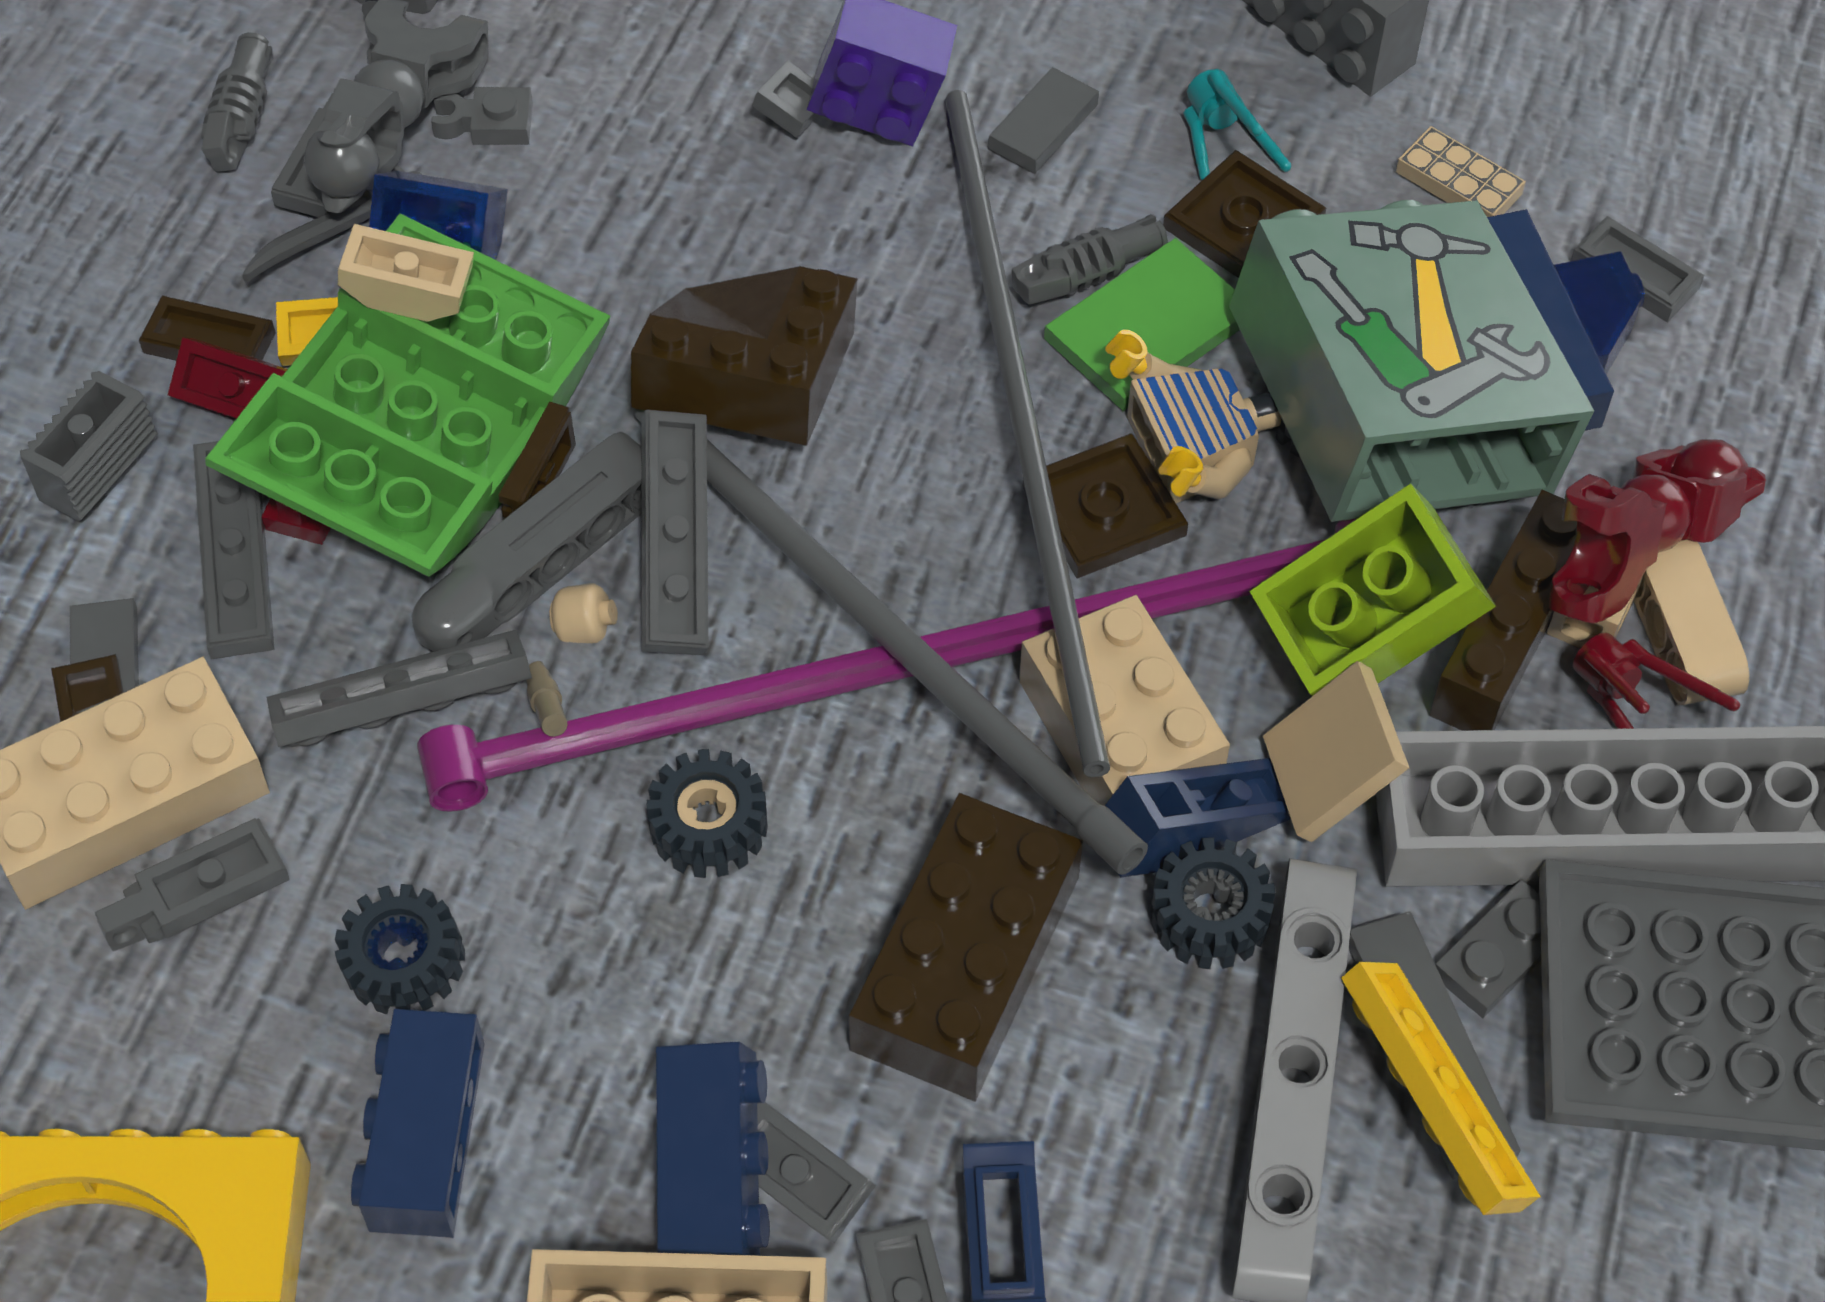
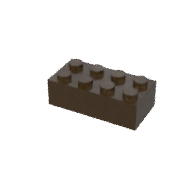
[849,793,1083,1102]

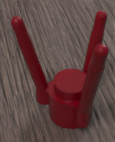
[1573,632,1740,729]

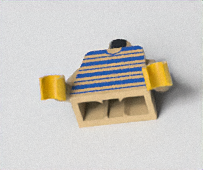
[1105,329,1281,503]

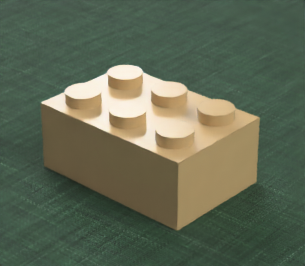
[1019,595,1230,806]

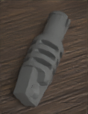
[201,32,273,172]
[1011,214,1168,304]

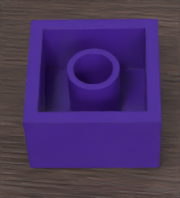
[806,0,958,147]

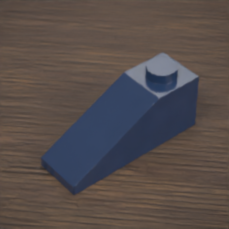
[1105,758,1291,878]

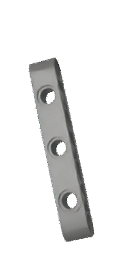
[1231,858,1357,1302]

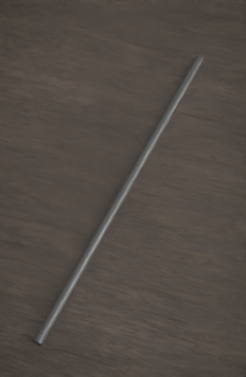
[945,90,1110,777]

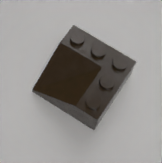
[631,266,858,446]

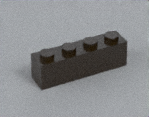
[1429,489,1577,731]

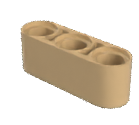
[1634,539,1749,705]

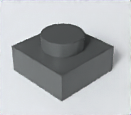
[752,60,818,138]

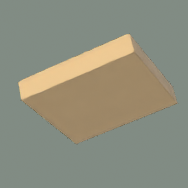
[1263,661,1410,842]

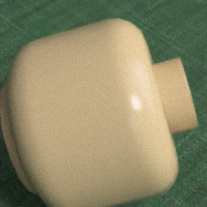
[549,583,618,643]

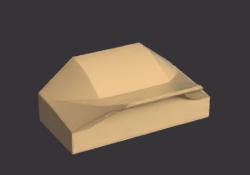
[338,224,474,322]

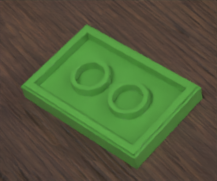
[1044,238,1240,411]

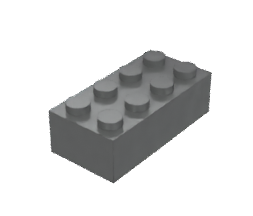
[1242,0,1429,97]

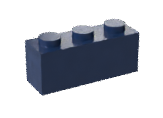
[351,1009,485,1238]
[656,1042,770,1256]

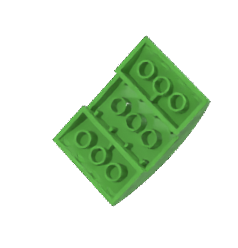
[205,214,610,577]

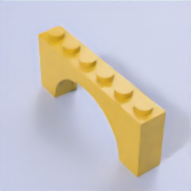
[0,1129,311,1302]

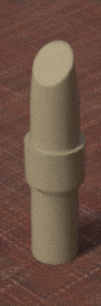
[526,661,568,737]

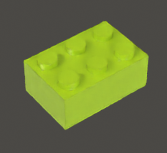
[1249,483,1496,696]

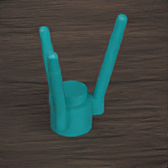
[1183,69,1292,180]

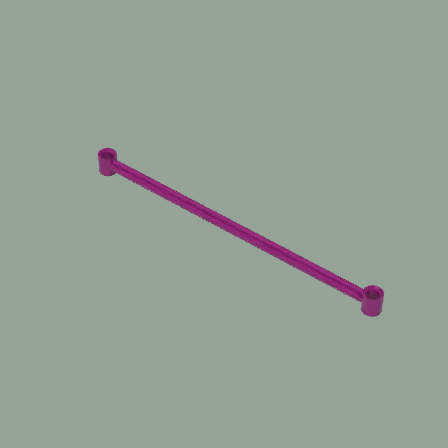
[417,519,1356,812]

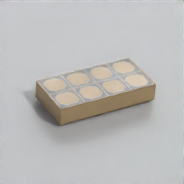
[1396,126,1526,217]

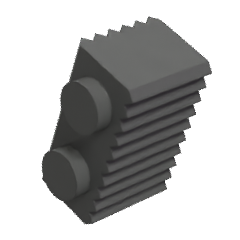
[20,371,158,521]

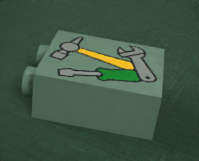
[1229,200,1594,522]

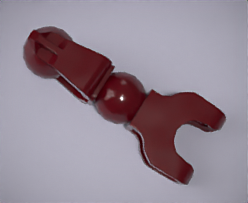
[1548,439,1766,623]

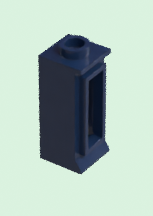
[962,1141,1046,1302]

